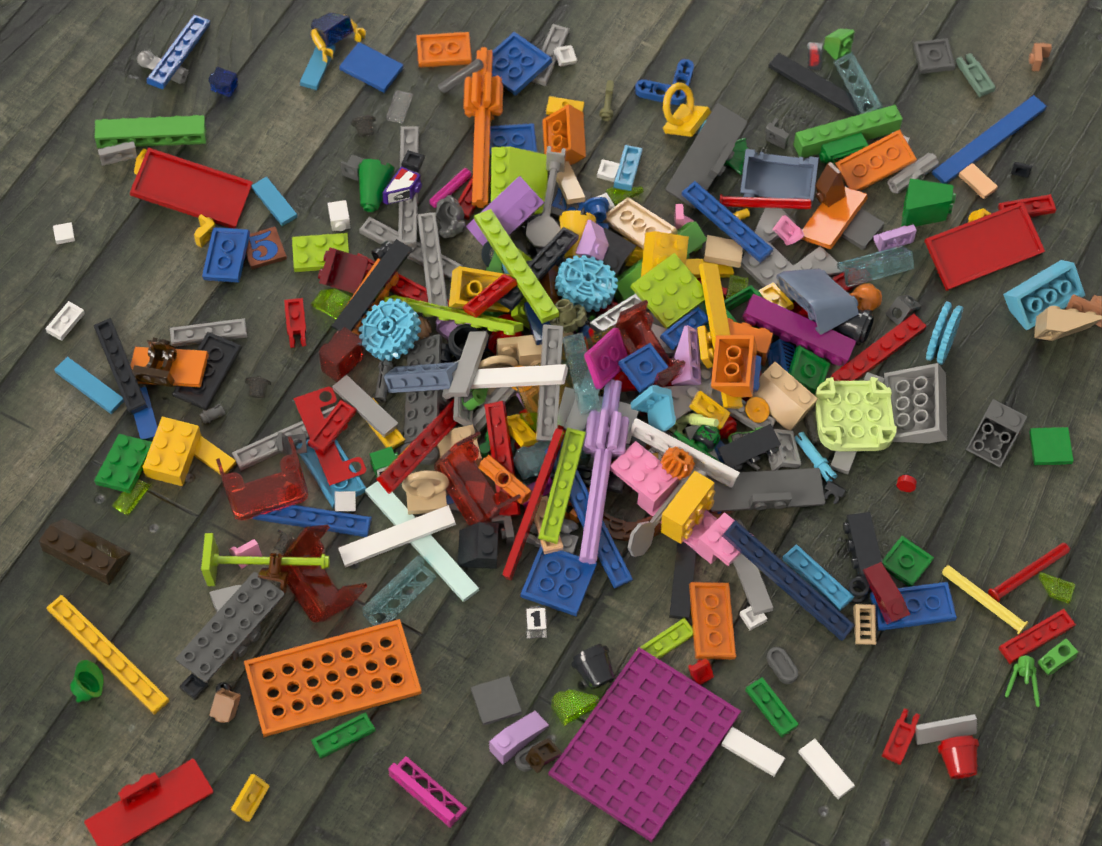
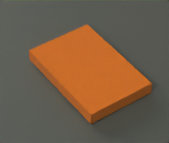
[416,32,472,67]

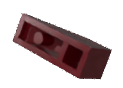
[863,562,910,625]

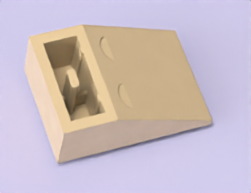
[1034,306,1102,341]

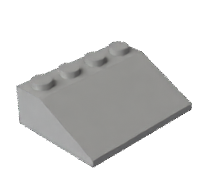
[884,363,947,443]

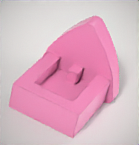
[674,204,694,230]
[772,215,804,245]
[228,539,262,569]

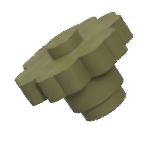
[550,299,587,334]

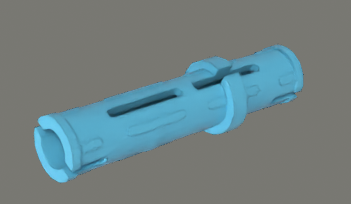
[795,432,837,483]

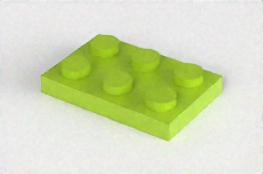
[292,233,349,272]

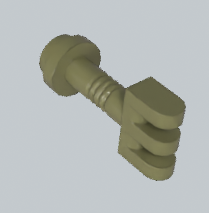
[599,80,614,121]

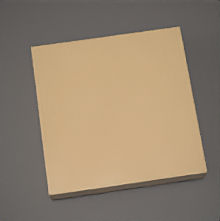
[704,235,743,268]

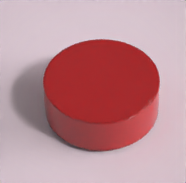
[896,475,917,492]

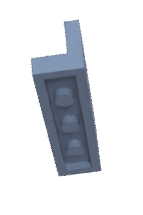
[384,362,458,393]

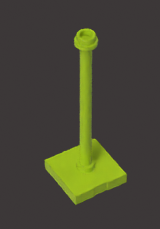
[201,533,330,586]

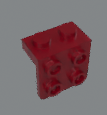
[318,247,368,293]

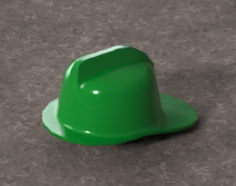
[70,660,104,703]

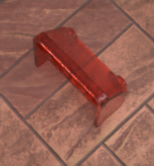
[615,300,686,387]
[434,431,521,526]
[216,436,309,520]
[280,524,368,623]

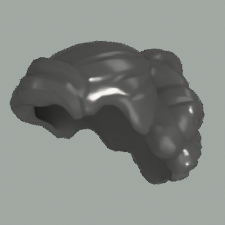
[436,195,466,238]

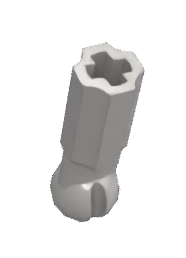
[137,51,188,84]

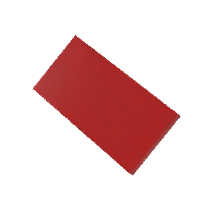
[130,148,253,229]
[924,202,1045,291]

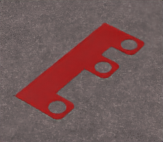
[293,387,366,486]

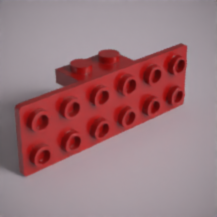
[84,759,213,846]

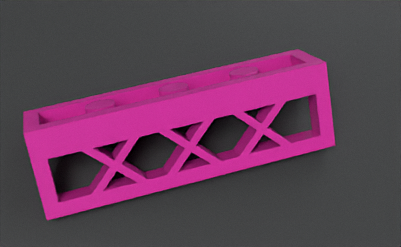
[388,756,467,828]

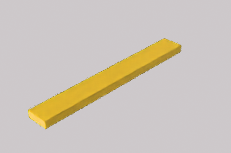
[699,263,743,409]
[47,595,170,715]

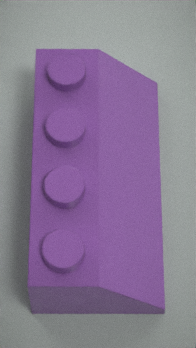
[466,176,545,253]

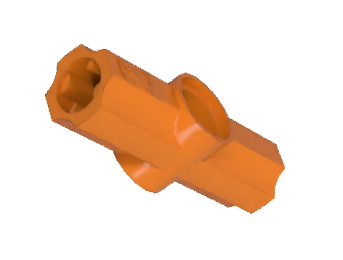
[478,455,533,505]

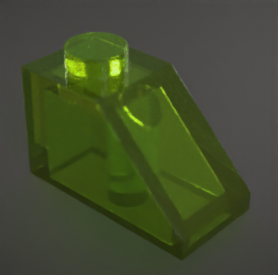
[311,289,352,319]
[551,689,599,726]

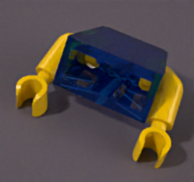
[311,13,366,62]

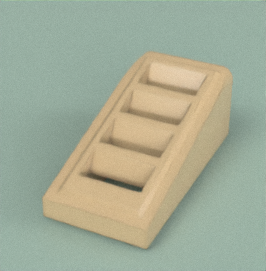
[853,604,876,645]

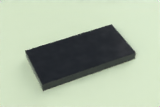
[172,332,242,411]

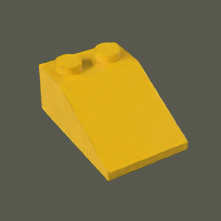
[449,266,511,313]

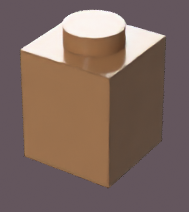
[209,688,241,723]

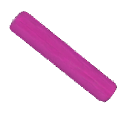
[429,168,471,208]

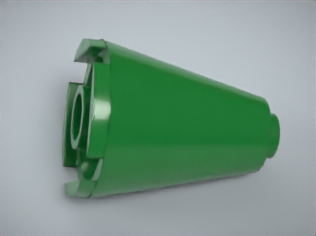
[358,159,395,212]

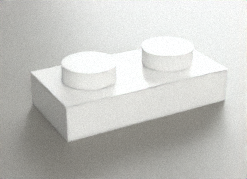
[46,301,85,341]

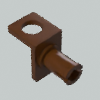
[258,553,289,600]

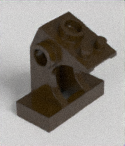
[132,337,177,387]

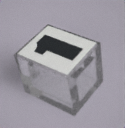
[525,606,547,638]

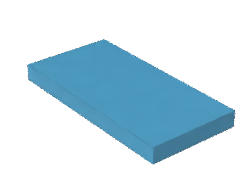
[296,439,367,509]

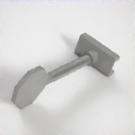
[526,146,566,248]
[627,467,708,557]

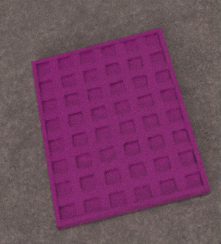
[548,647,741,842]

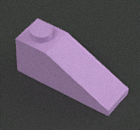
[670,325,702,386]
[489,711,549,764]

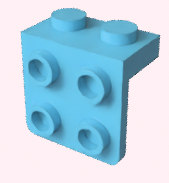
[631,385,676,433]

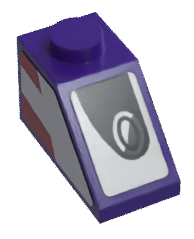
[383,166,422,204]

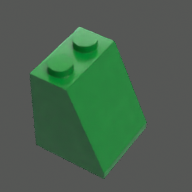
[901,178,956,227]

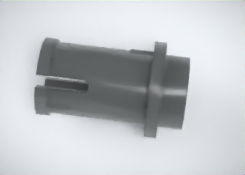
[199,403,225,424]

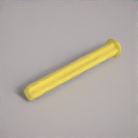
[942,565,1029,635]

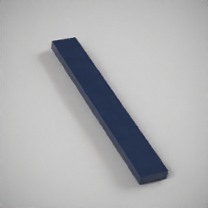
[722,520,855,641]

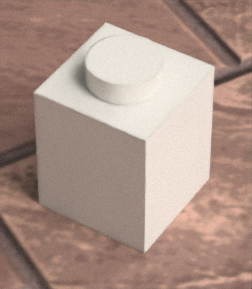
[328,200,350,231]

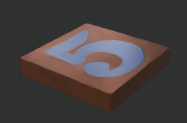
[246,227,287,270]

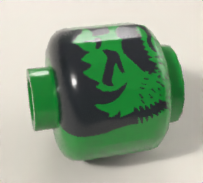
[692,425,721,453]

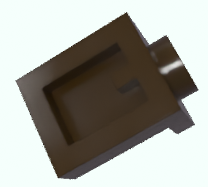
[525,738,562,773]

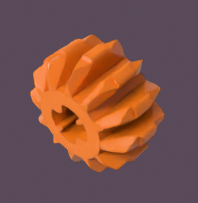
[660,446,695,480]

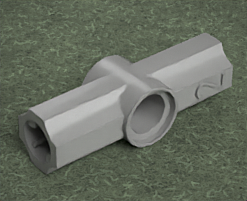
[887,153,939,194]
[472,387,516,433]

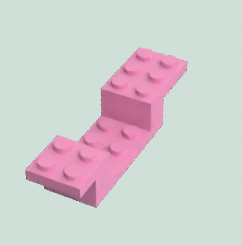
[610,441,755,566]

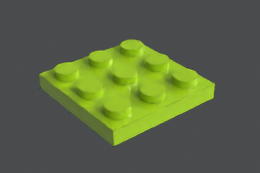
[631,253,705,329]

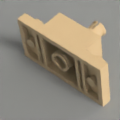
[496,332,574,367]

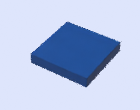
[618,343,672,393]

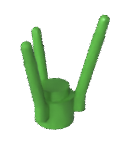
[1005,656,1040,707]

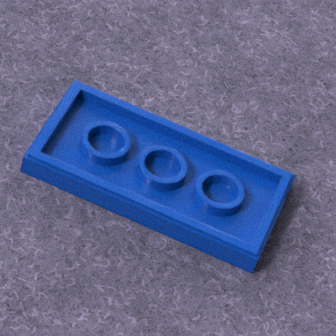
[870,582,957,631]

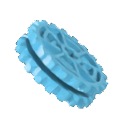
[555,255,618,312]
[359,298,421,361]
[926,301,963,365]

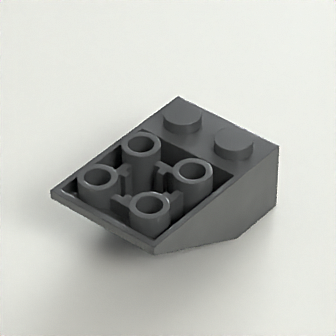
[966,399,1028,467]

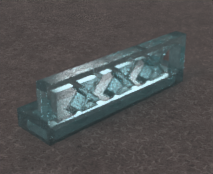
[833,52,883,114]
[837,246,914,287]
[362,555,436,626]

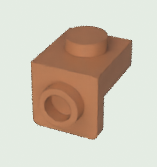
[1029,43,1052,71]

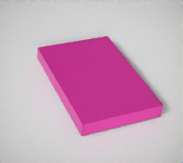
[584,328,628,389]

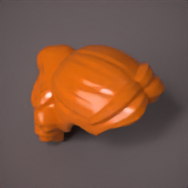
[850,283,882,311]

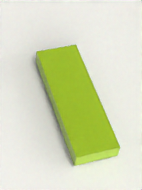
[636,618,693,659]

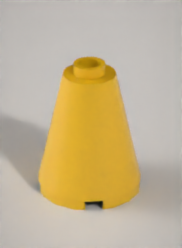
[559,211,596,259]

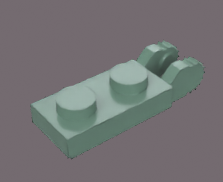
[956,53,996,97]

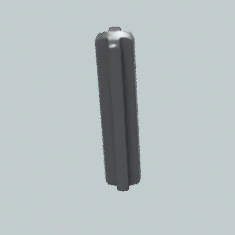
[438,59,484,93]

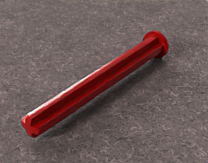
[720,194,811,209]
[988,543,1070,602]

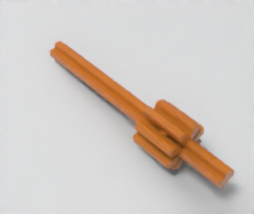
[464,47,503,208]

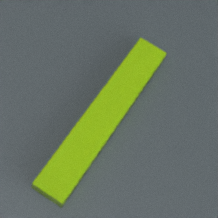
[538,427,586,544]

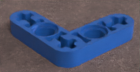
[635,59,694,105]

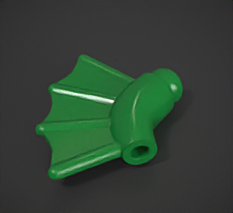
[724,138,748,175]

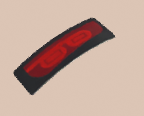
[807,43,822,70]

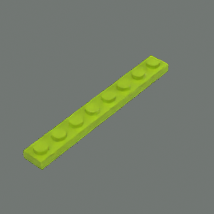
[474,209,559,324]
[384,295,524,335]

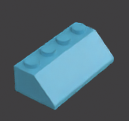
[1003,260,1085,330]

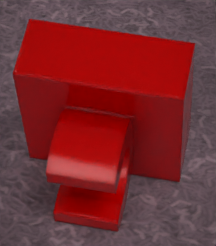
[688,658,714,685]

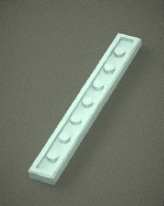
[365,481,479,603]

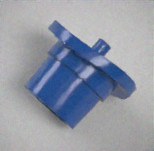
[584,197,609,223]

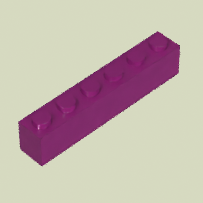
[741,294,856,366]

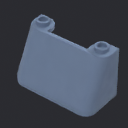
[740,149,819,202]
[776,268,859,335]

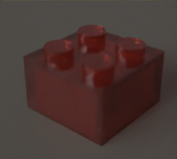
[319,327,363,382]

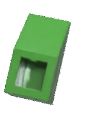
[823,29,855,61]

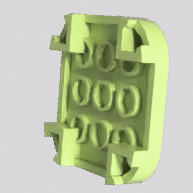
[815,377,897,451]

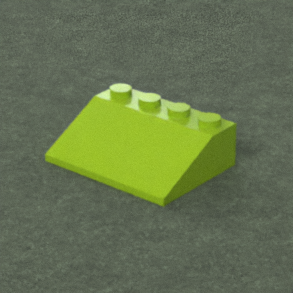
[491,146,548,216]

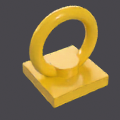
[663,83,711,137]

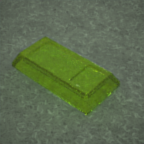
[112,478,150,515]

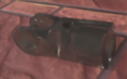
[804,411,823,447]

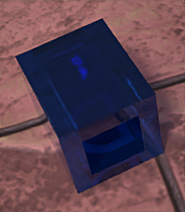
[209,67,238,97]

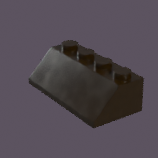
[39,518,131,585]

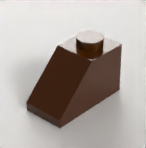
[815,162,846,207]

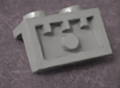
[768,429,801,471]

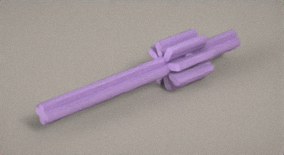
[579,379,629,564]

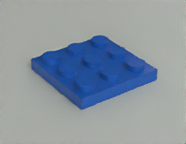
[492,32,552,96]
[521,545,597,617]

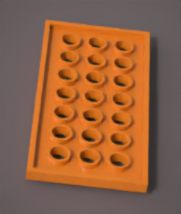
[244,619,422,737]

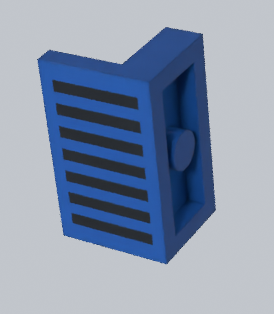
[767,339,795,372]

